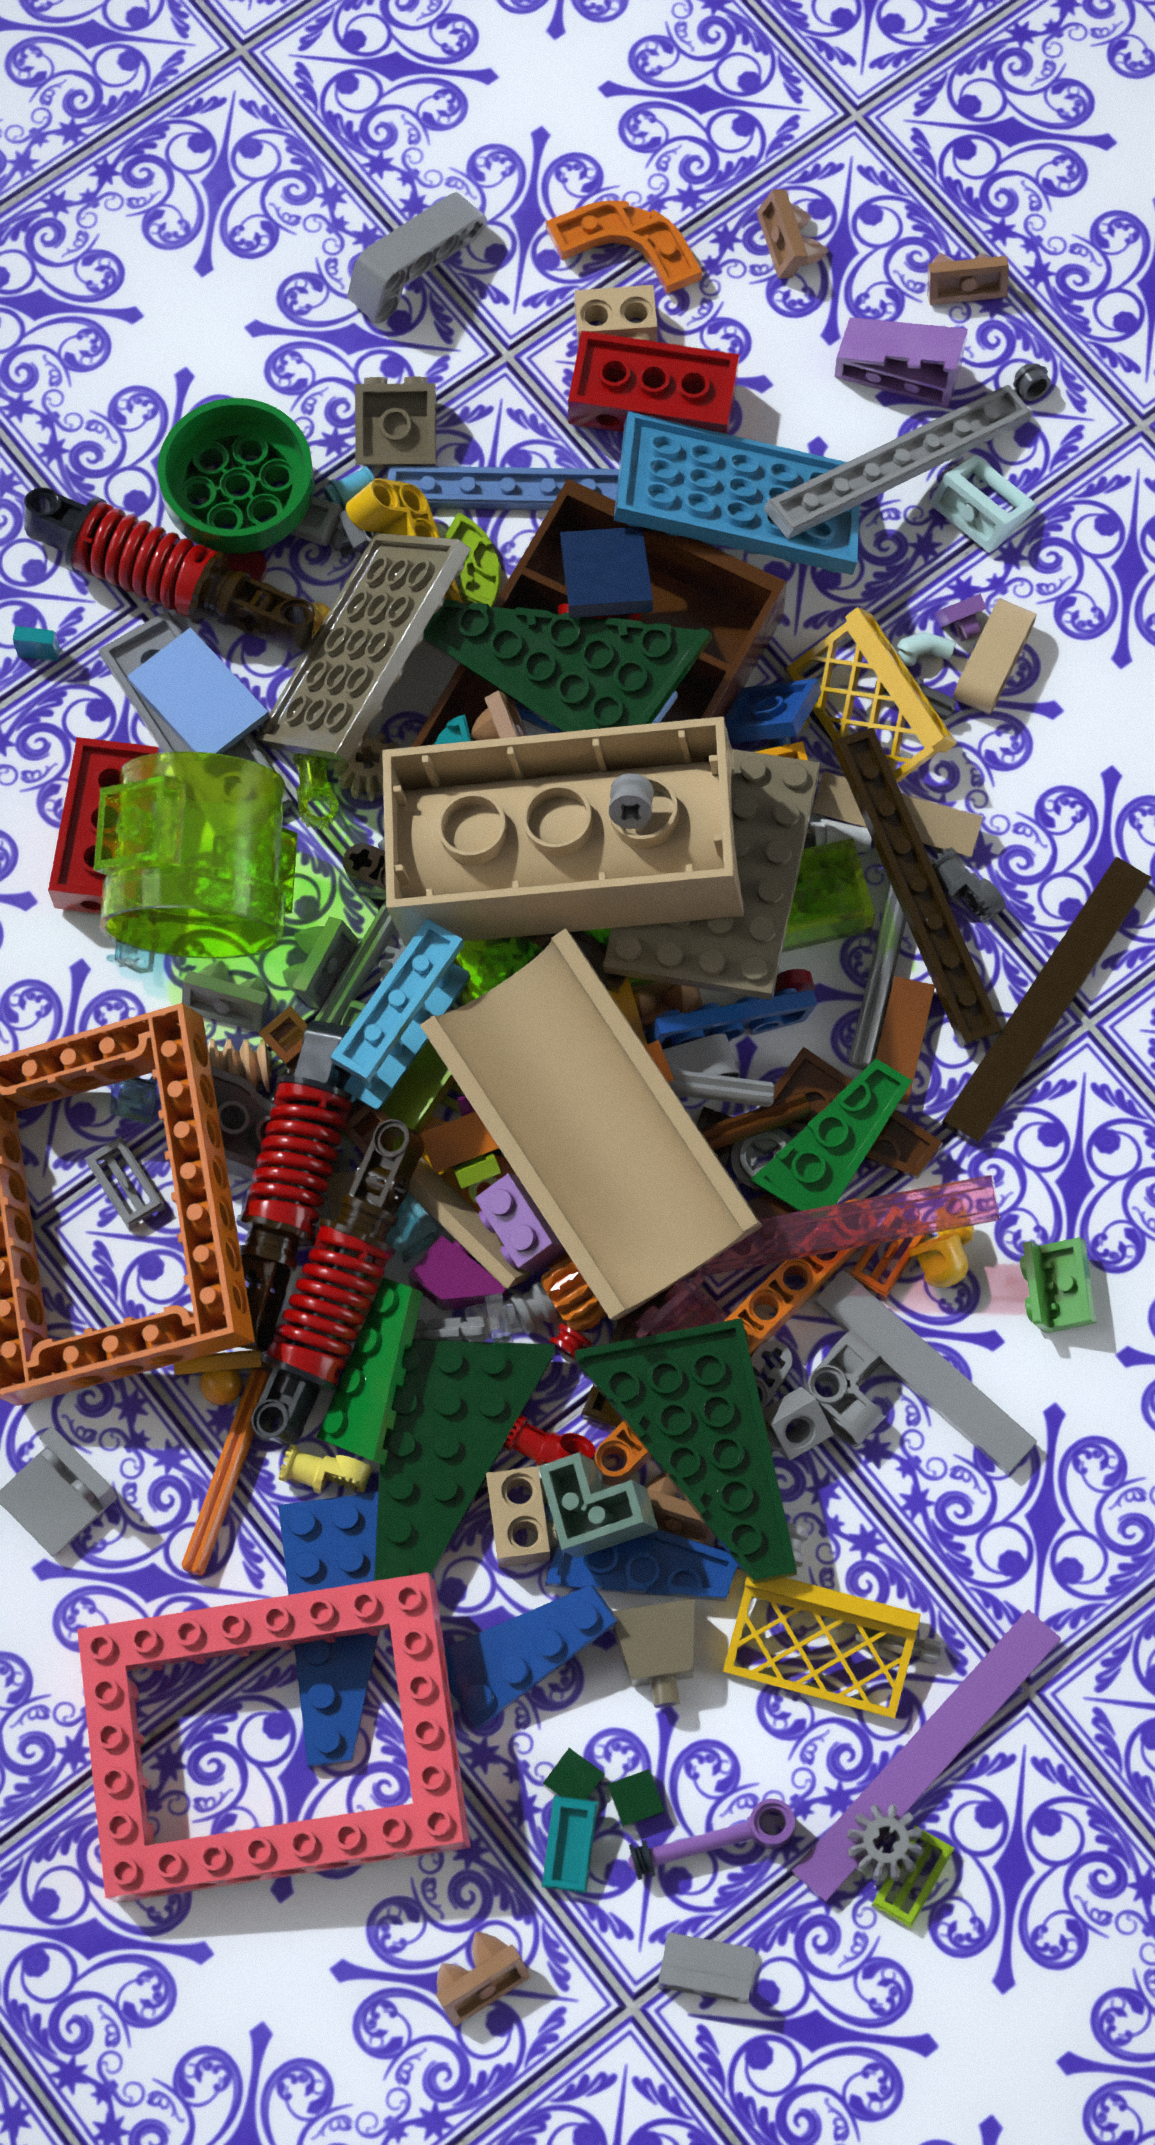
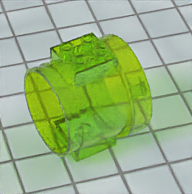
[94,752,298,959]

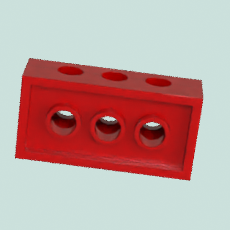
[568,331,740,434]
[48,737,164,918]

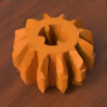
[541,1257,607,1333]

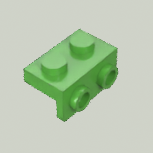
[1020,1237,1096,1333]

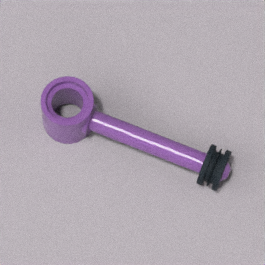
[628,1798,795,1880]

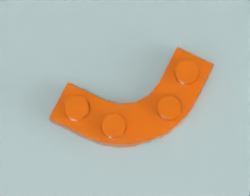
[546,200,702,294]

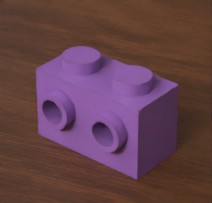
[475,1173,566,1274]

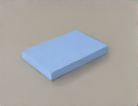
[127,627,269,767]

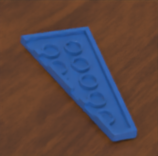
[278,1492,379,1768]

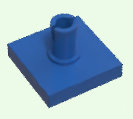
[724,678,822,748]

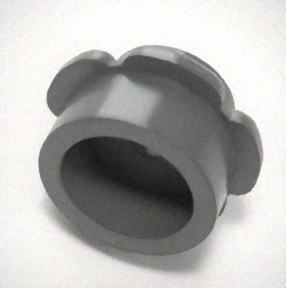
[1013,363,1051,401]

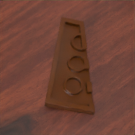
[759,1046,942,1179]

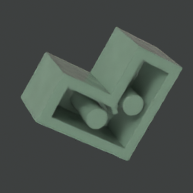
[538,1452,659,1558]

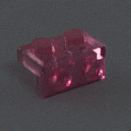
[634,1275,728,1339]

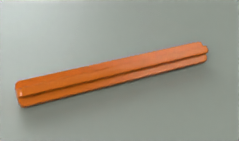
[181,1369,271,1576]

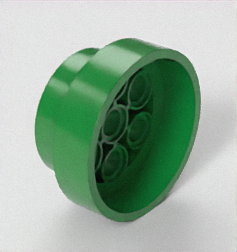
[157,398,314,554]

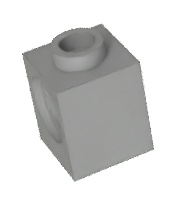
[762,1387,834,1461]

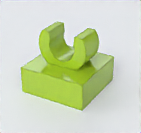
[452,1152,501,1203]

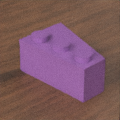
[834,317,968,408]

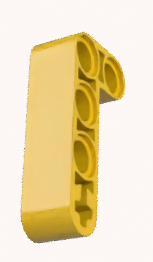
[346,478,463,603]

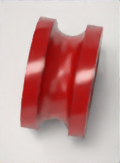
[549,1323,593,1361]

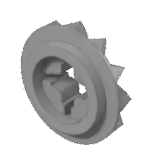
[731,1128,792,1192]

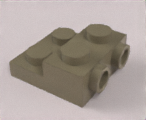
[355,376,436,466]

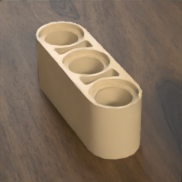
[953,598,1037,715]

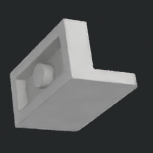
[658,1933,756,2004]

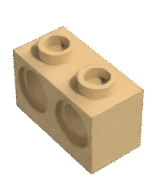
[574,285,657,346]
[486,1466,558,1568]

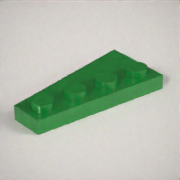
[749,1059,912,1225]
[316,1277,423,1466]

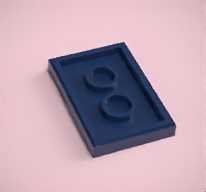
[560,527,653,618]

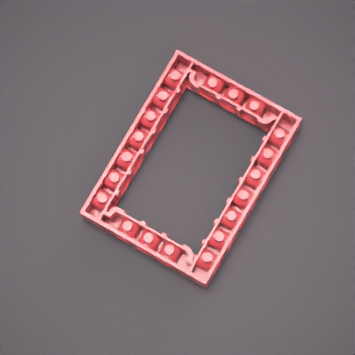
[77,1573,471,1903]

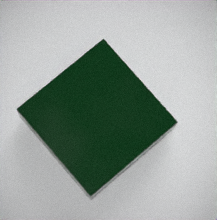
[542,1748,605,1800]
[607,1769,665,1828]

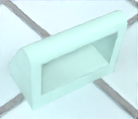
[929,455,1037,553]

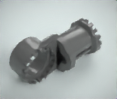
[931,847,1006,922]

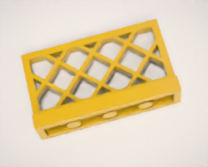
[786,607,957,783]
[723,1577,922,1719]

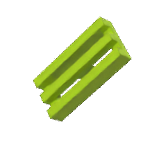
[871,1825,954,1929]

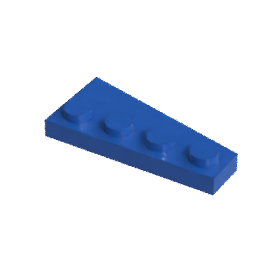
[645,988,817,1050]
[545,1530,738,1601]
[444,1585,620,1728]

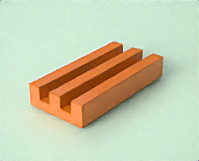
[850,1206,931,1301]

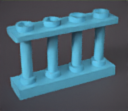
[330,918,471,1111]

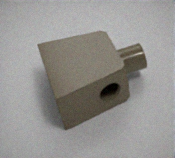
[612,1598,695,1708]

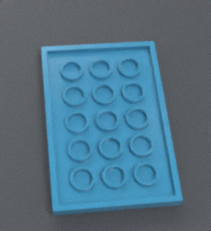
[613,411,860,575]

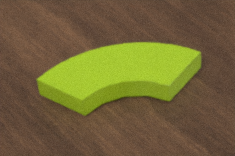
[443,512,501,607]

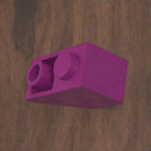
[408,1235,509,1311]

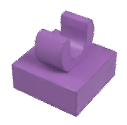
[935,593,987,641]

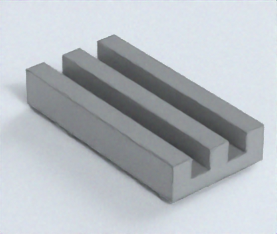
[84,1136,165,1231]

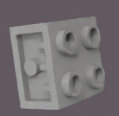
[0,1426,117,1557]

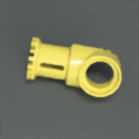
[279,1444,373,1494]

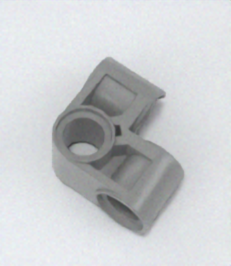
[805,1329,886,1447]

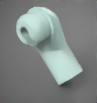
[897,632,956,666]

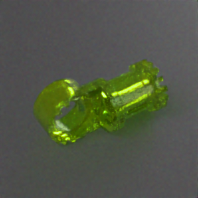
[293,753,339,830]

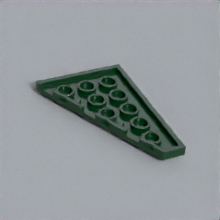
[422,599,713,732]
[575,1318,797,1584]
[374,1340,555,1581]

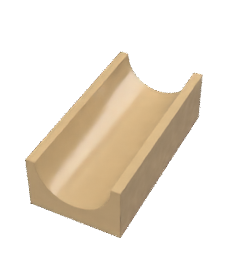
[382,717,744,947]
[420,928,763,1321]

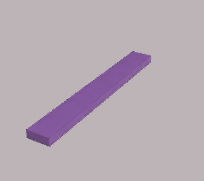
[791,1609,1062,1903]

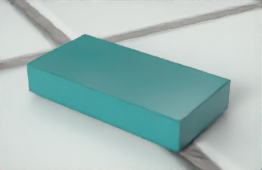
[542,1795,598,1893]

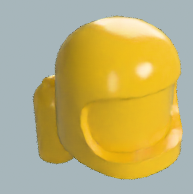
[908,1201,974,1288]

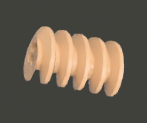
[208,1038,272,1093]

